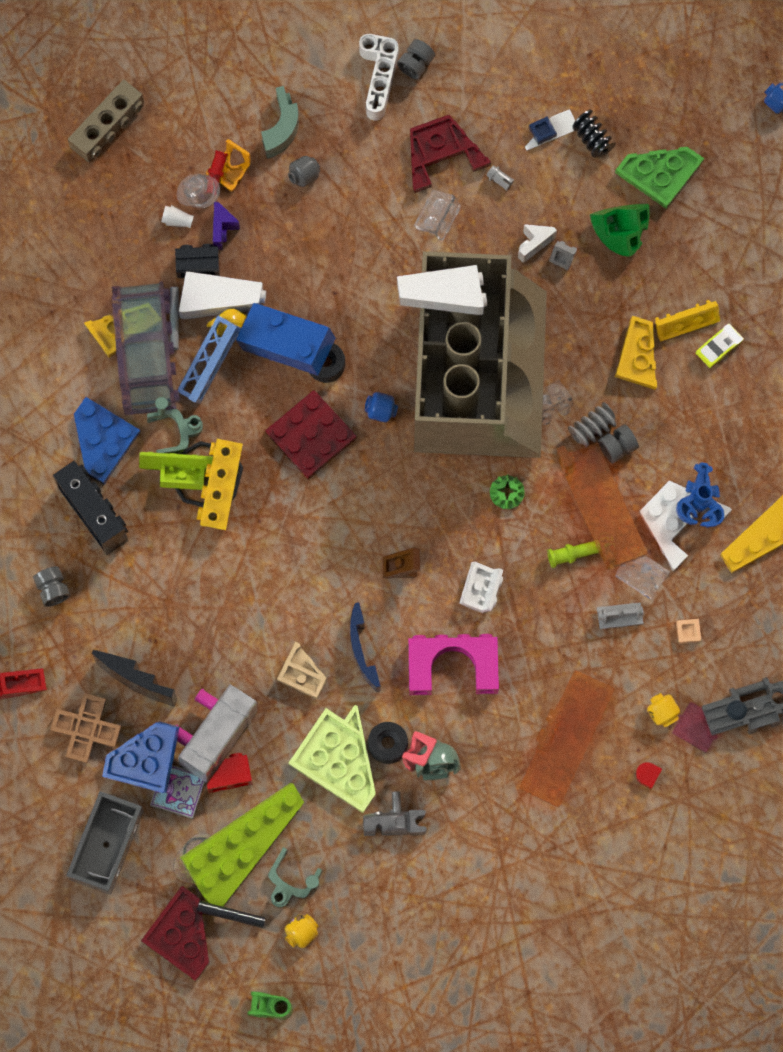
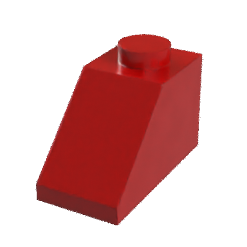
[207,753,253,793]

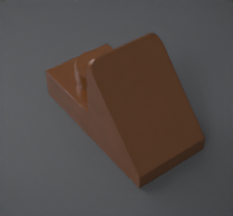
[383,548,420,578]

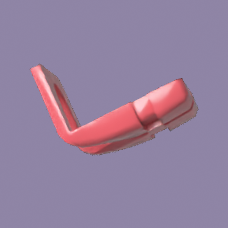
[402,731,437,772]

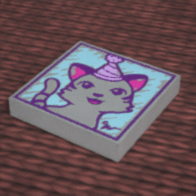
[150,765,205,819]

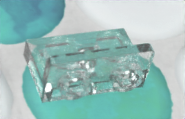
[414,190,461,241]

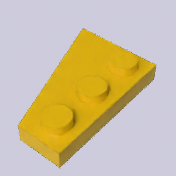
[84,303,162,358]

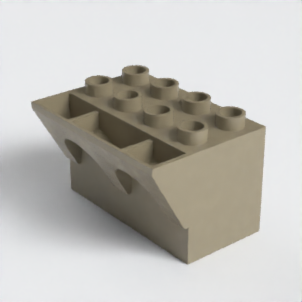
[414,251,547,458]

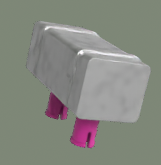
[175,684,258,783]

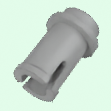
[486,165,514,191]

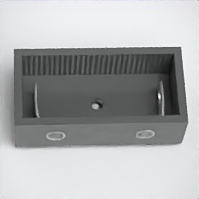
[66,791,144,895]

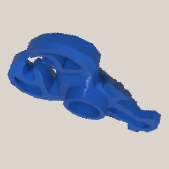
[676,462,724,528]

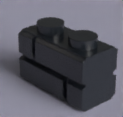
[175,244,220,279]

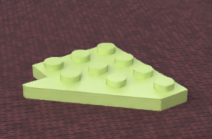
[289,705,376,813]

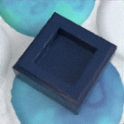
[528,116,557,145]

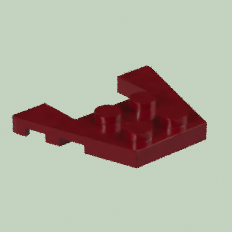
[410,115,491,193]

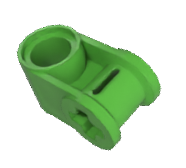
[247,991,293,1020]

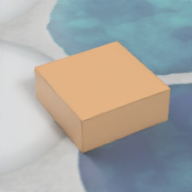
[676,619,701,644]

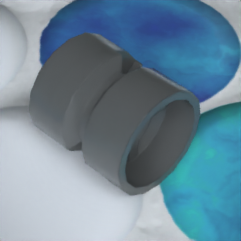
[397,39,435,79]
[598,424,639,464]
[33,566,71,607]

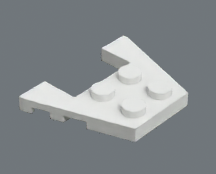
[639,481,732,571]

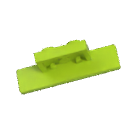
[139,452,213,490]

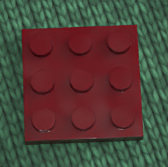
[265,390,357,480]

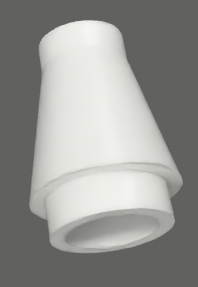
[161,205,194,228]

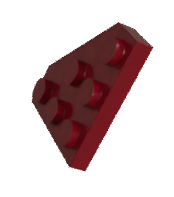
[141,886,210,982]

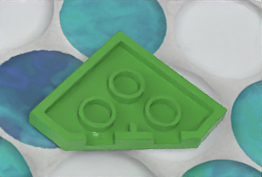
[615,147,704,209]

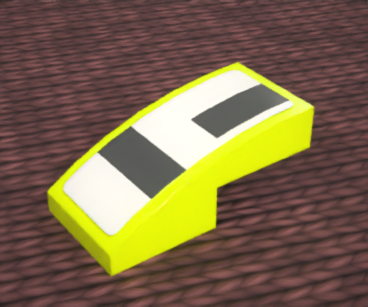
[696,324,743,368]

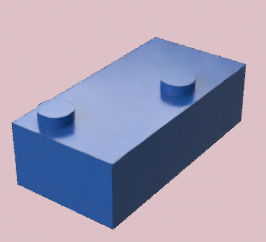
[236,303,336,376]

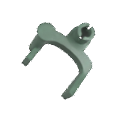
[147,397,203,454]
[268,847,323,908]

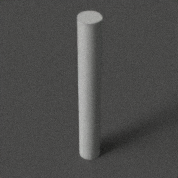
[170,287,179,350]

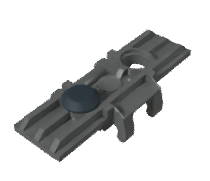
[701,677,783,736]

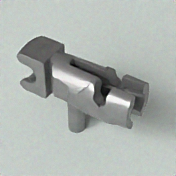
[363,792,427,836]

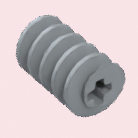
[568,402,616,447]

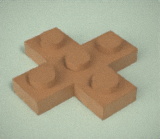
[50,693,122,764]

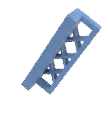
[177,316,241,404]

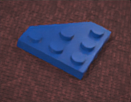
[74,397,140,485]
[102,722,180,793]

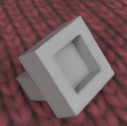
[549,241,577,270]

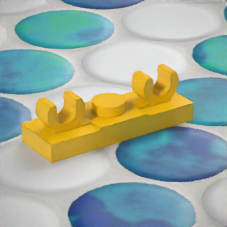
[655,300,720,342]

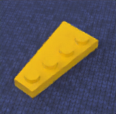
[720,495,783,573]

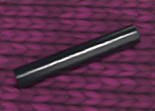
[197,900,265,928]

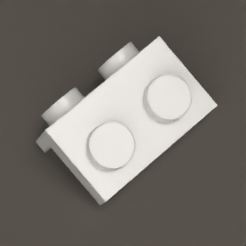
[459,562,503,613]

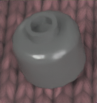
[288,156,320,187]

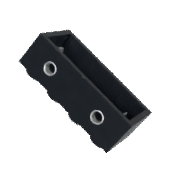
[53,460,129,555]

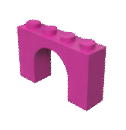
[408,634,499,695]

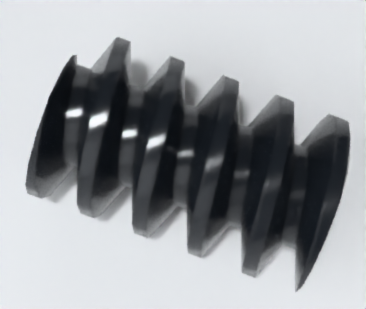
[572,109,616,158]

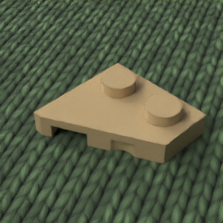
[277,642,327,699]

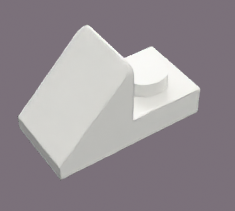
[518,225,557,264]

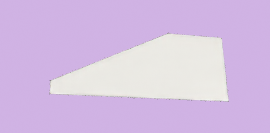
[525,109,575,150]

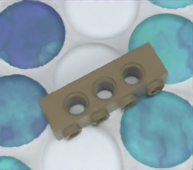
[68,79,144,162]

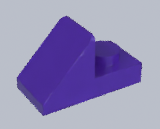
[213,202,240,250]

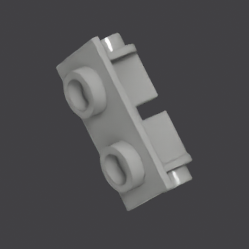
[597,602,644,629]

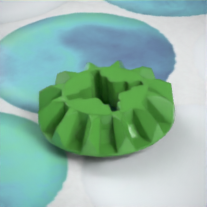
[490,475,525,509]

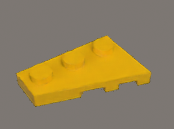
[615,315,657,390]

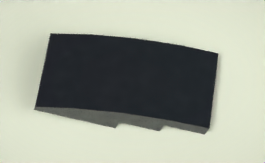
[92,649,177,707]

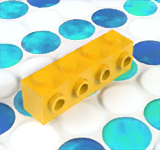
[196,438,243,530]

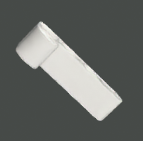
[359,34,398,121]

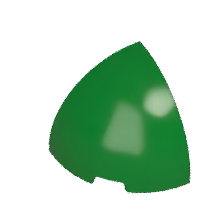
[590,204,649,257]

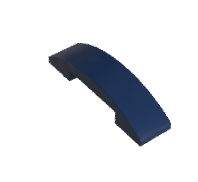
[350,602,381,692]

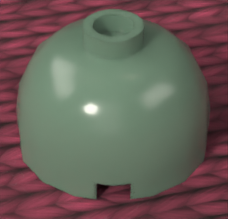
[415,740,461,780]

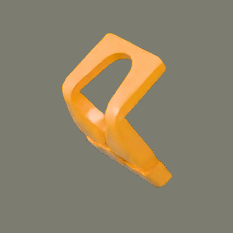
[206,139,251,192]

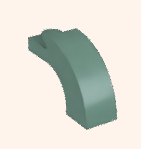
[261,86,299,159]

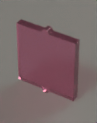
[672,702,718,753]

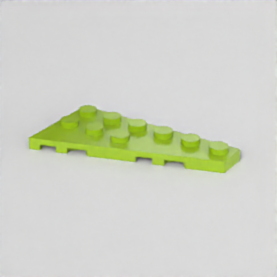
[180,783,304,906]

